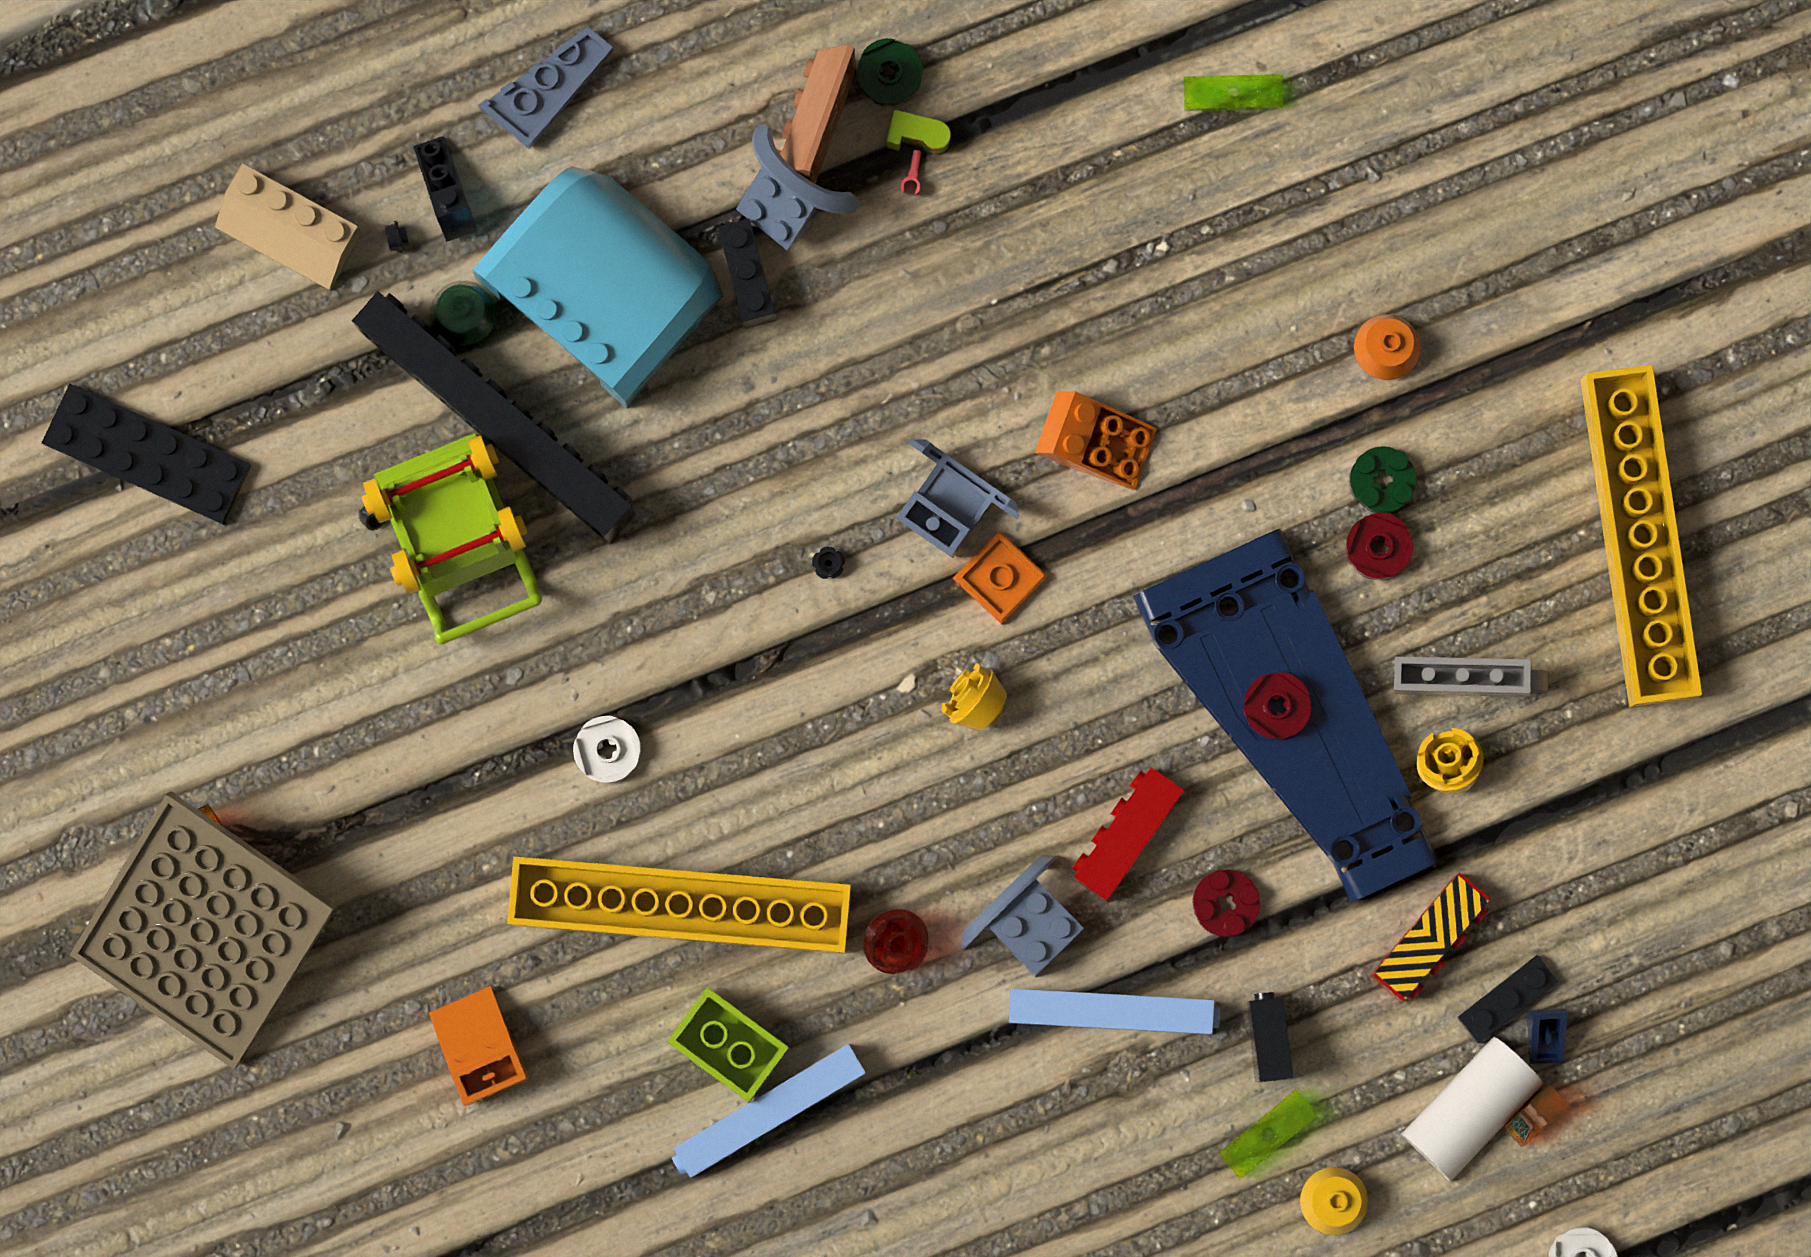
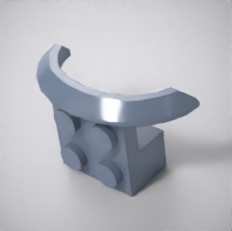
[736,124,862,250]
[896,439,1019,558]
[961,855,1084,977]

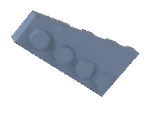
[477,27,614,149]

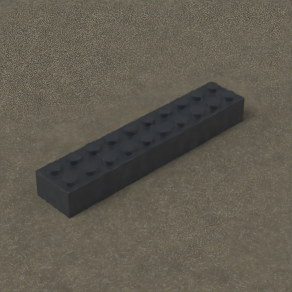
[352,291,636,544]

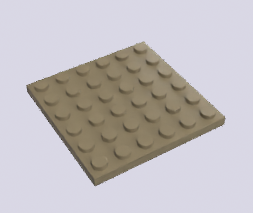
[70,791,337,1069]

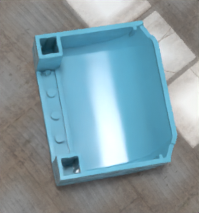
[472,166,723,408]

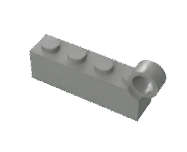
[1394,657,1549,697]

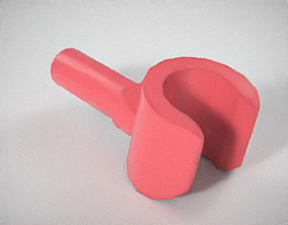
[901,150,922,196]

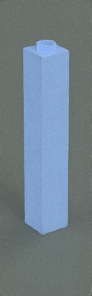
[1009,989,1220,1035]
[672,1044,866,1178]

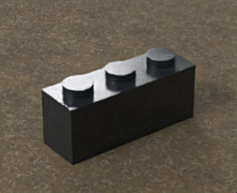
[717,219,777,329]

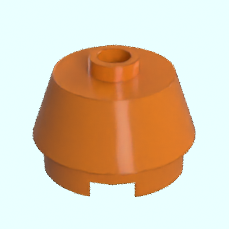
[1354,314,1421,380]

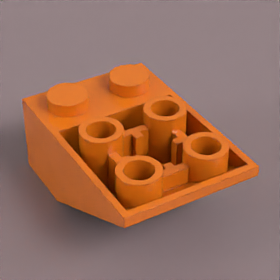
[1034,391,1157,490]
[429,986,530,1106]

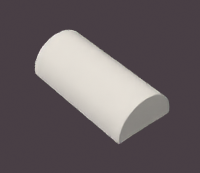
[1400,1037,1543,1182]

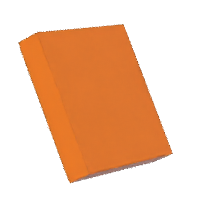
[953,530,1047,624]

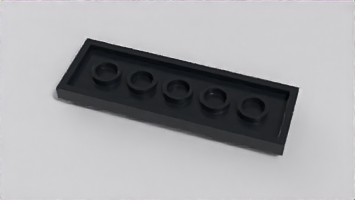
[41,383,252,525]

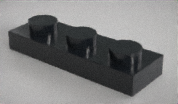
[1457,955,1558,1044]

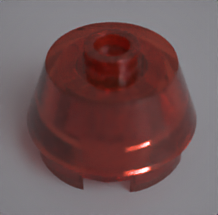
[863,909,928,974]

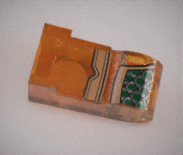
[1503,1084,1571,1148]

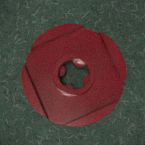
[1345,512,1413,580]
[1243,672,1311,740]
[1192,869,1260,937]

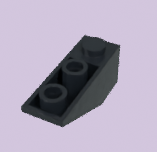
[413,136,478,242]

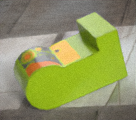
[887,110,950,154]

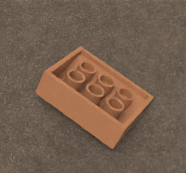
[777,45,856,184]

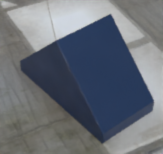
[1526,1009,1568,1064]

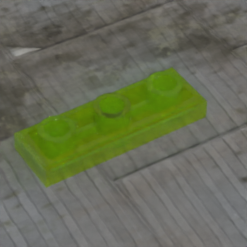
[1183,74,1284,111]
[1218,1089,1318,1180]

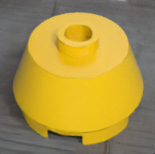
[941,663,1007,731]
[1417,728,1484,795]
[1300,1167,1368,1235]

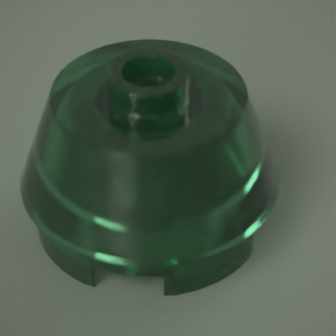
[430,281,496,346]

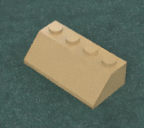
[215,163,363,290]

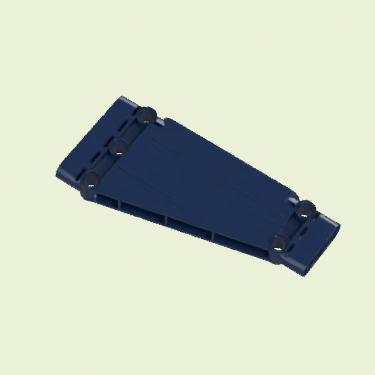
[1133,528,1439,903]

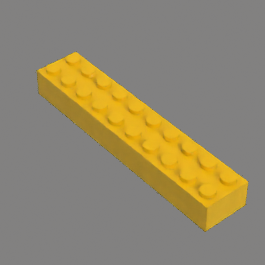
[1580,365,1702,708]
[507,856,851,954]

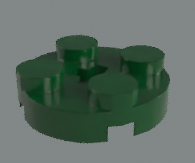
[857,38,923,106]
[1349,446,1417,513]

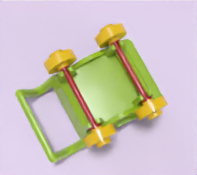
[361,433,542,644]

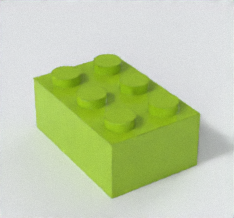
[667,987,790,1103]

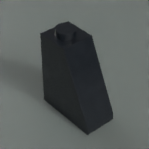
[1247,992,1294,1083]

